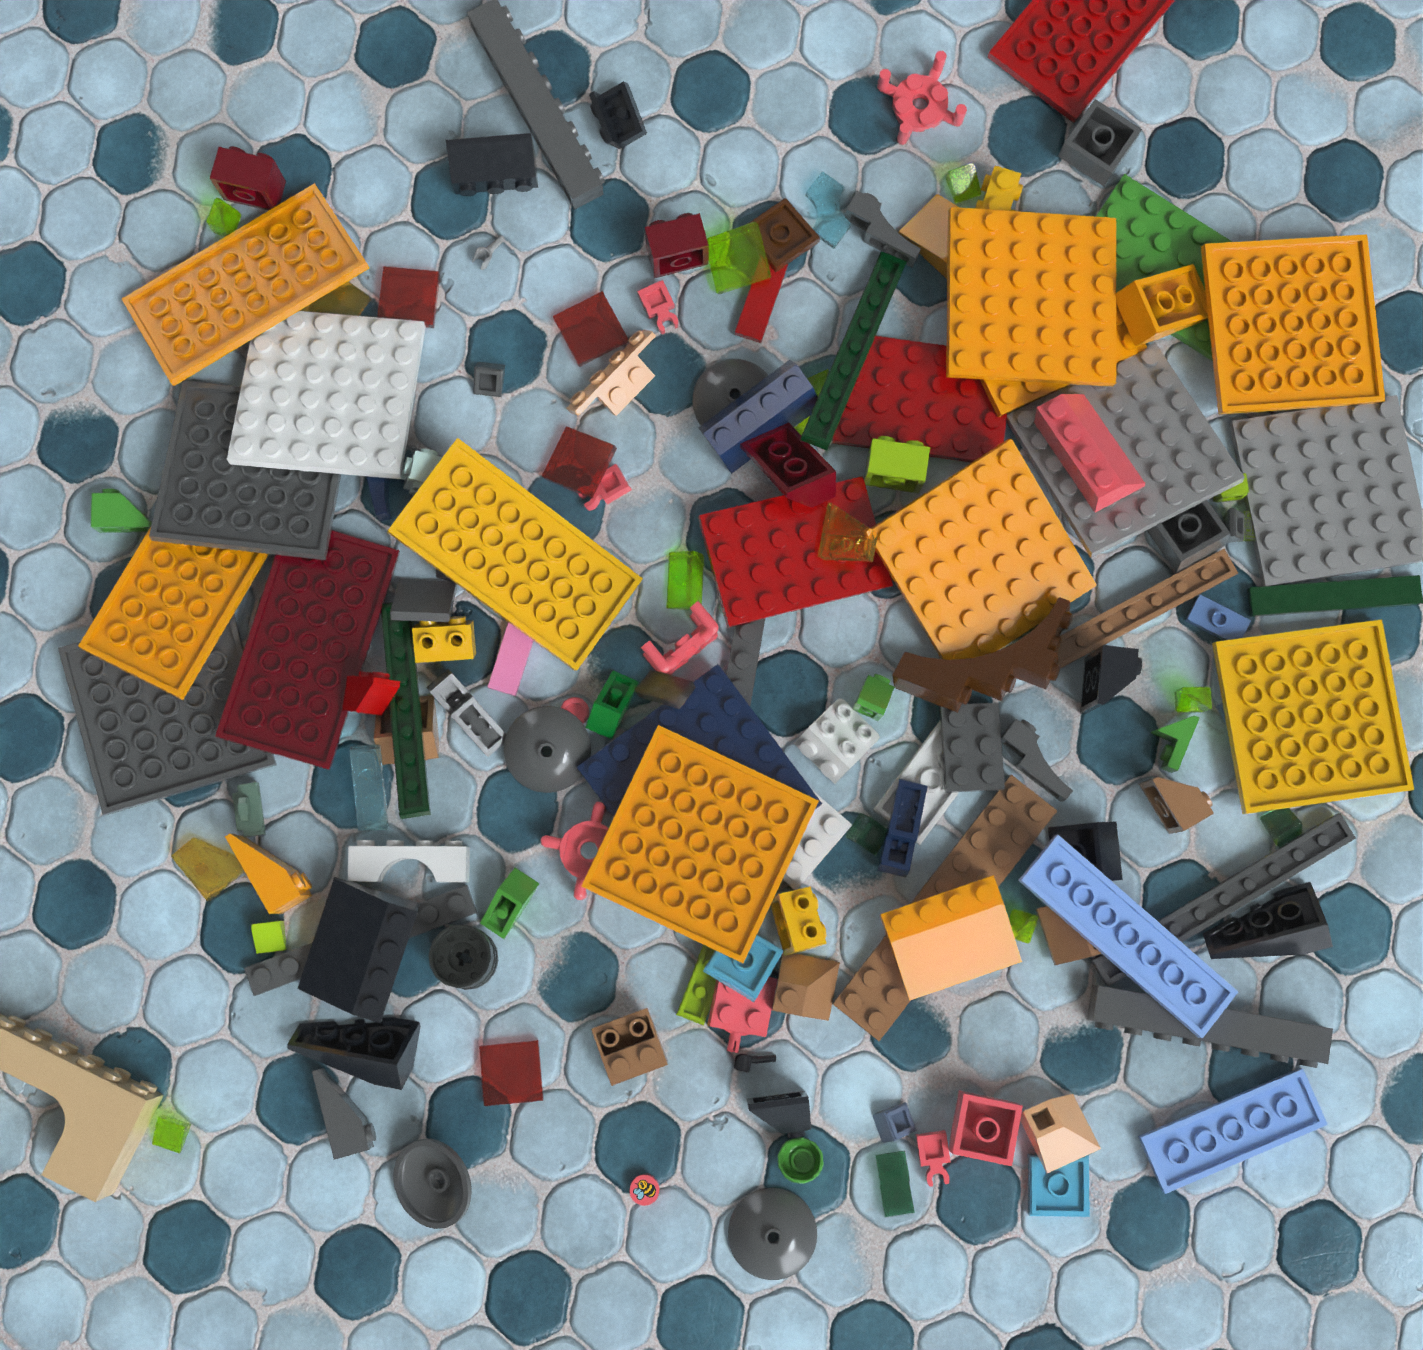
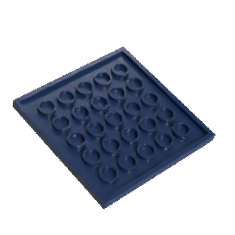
[577,664,822,817]

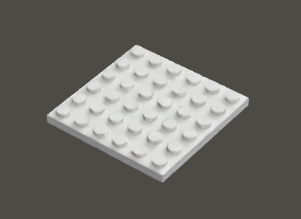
[227,311,426,479]

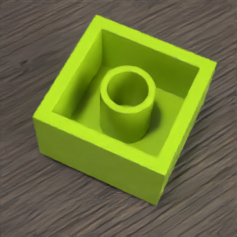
[864,436,930,494]

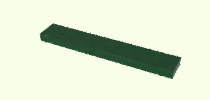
[1247,575,1423,617]

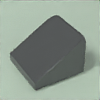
[473,362,505,397]
[1223,508,1245,543]

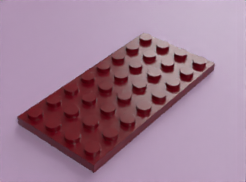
[215,530,400,770]

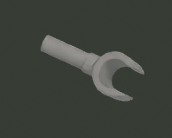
[472,235,505,270]

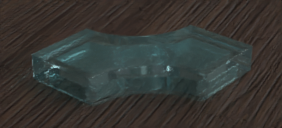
[806,171,851,249]

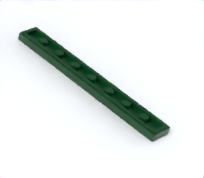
[800,251,907,451]
[381,602,431,819]

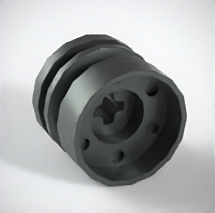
[429,924,499,990]

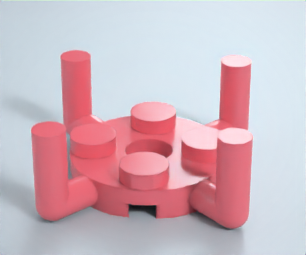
[877,51,967,145]
[641,601,719,679]
[540,802,609,900]

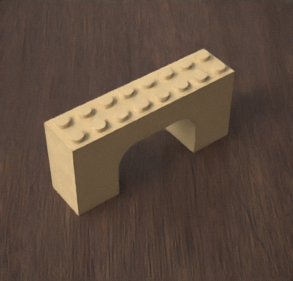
[0,1014,164,1202]

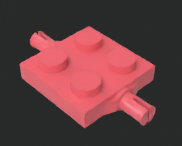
[707,977,777,1053]

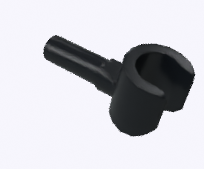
[734,1053,776,1072]

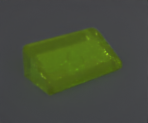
[666,551,704,610]

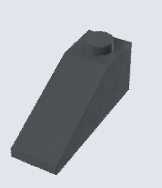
[312,1067,376,1160]

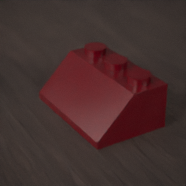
[740,423,836,508]

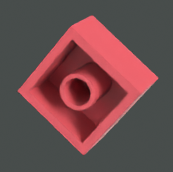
[948,1090,1023,1166]

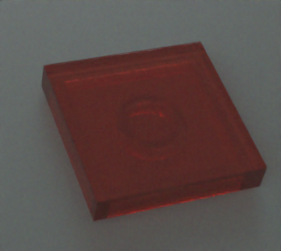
[377,266,440,328]
[553,291,629,367]
[542,426,617,498]
[479,1040,544,1106]

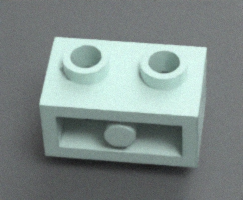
[401,448,442,495]

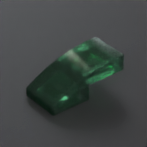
[875,1151,915,1218]

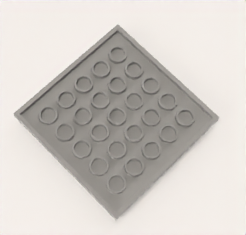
[1006,342,1245,558]
[1229,395,1423,587]

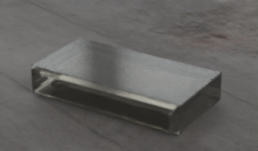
[634,670,696,709]

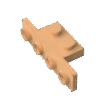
[566,329,656,416]

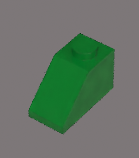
[585,671,639,739]

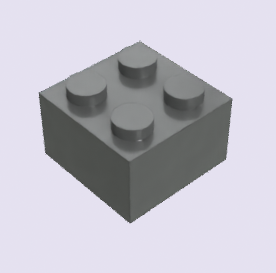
[1058,99,1142,186]
[1147,499,1231,573]

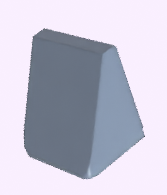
[873,1102,917,1143]

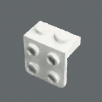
[794,698,880,784]

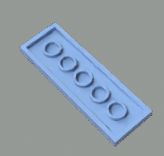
[1138,1068,1328,1194]

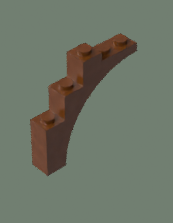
[892,597,1073,713]

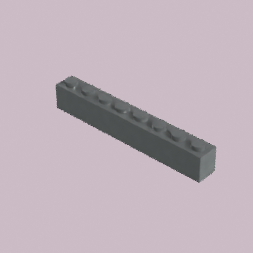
[467,0,605,210]
[1087,984,1333,1068]

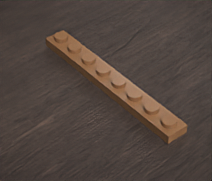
[1057,549,1238,668]

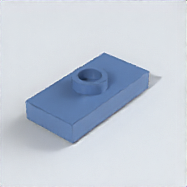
[1185,594,1251,641]

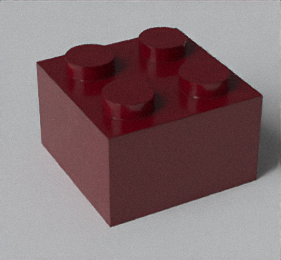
[210,146,286,211]
[645,213,709,278]

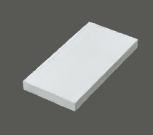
[873,721,959,845]

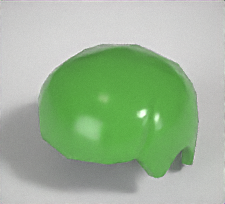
[777,1137,824,1184]

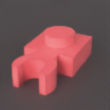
[637,280,678,334]
[577,464,632,511]
[915,1130,951,1187]

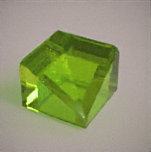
[206,197,241,237]
[1175,687,1212,713]
[1009,909,1038,944]

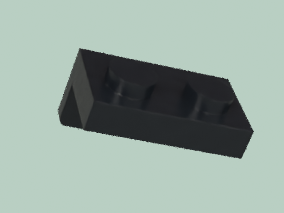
[589,81,647,149]

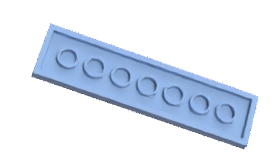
[1018,835,1238,1038]

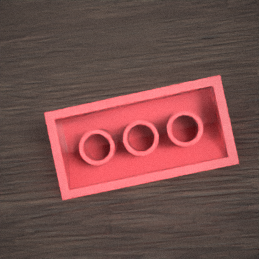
[1034,394,1146,513]

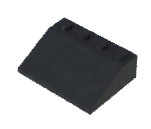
[297,877,420,1023]

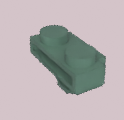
[232,782,266,838]

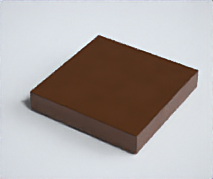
[741,198,820,272]

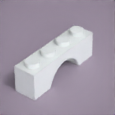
[347,840,470,882]

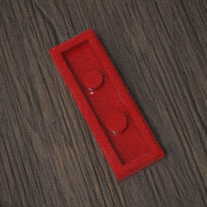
[735,256,788,343]

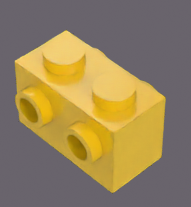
[975,166,1023,211]
[412,616,476,663]
[770,886,827,956]

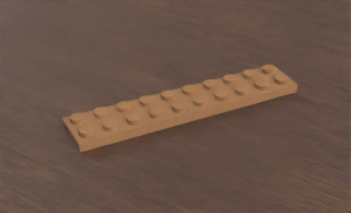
[832,774,1057,1041]

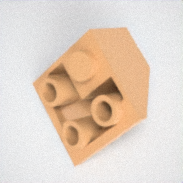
[1020,1094,1101,1174]

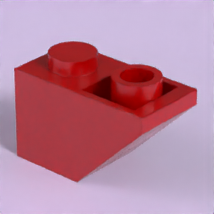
[342,671,400,715]

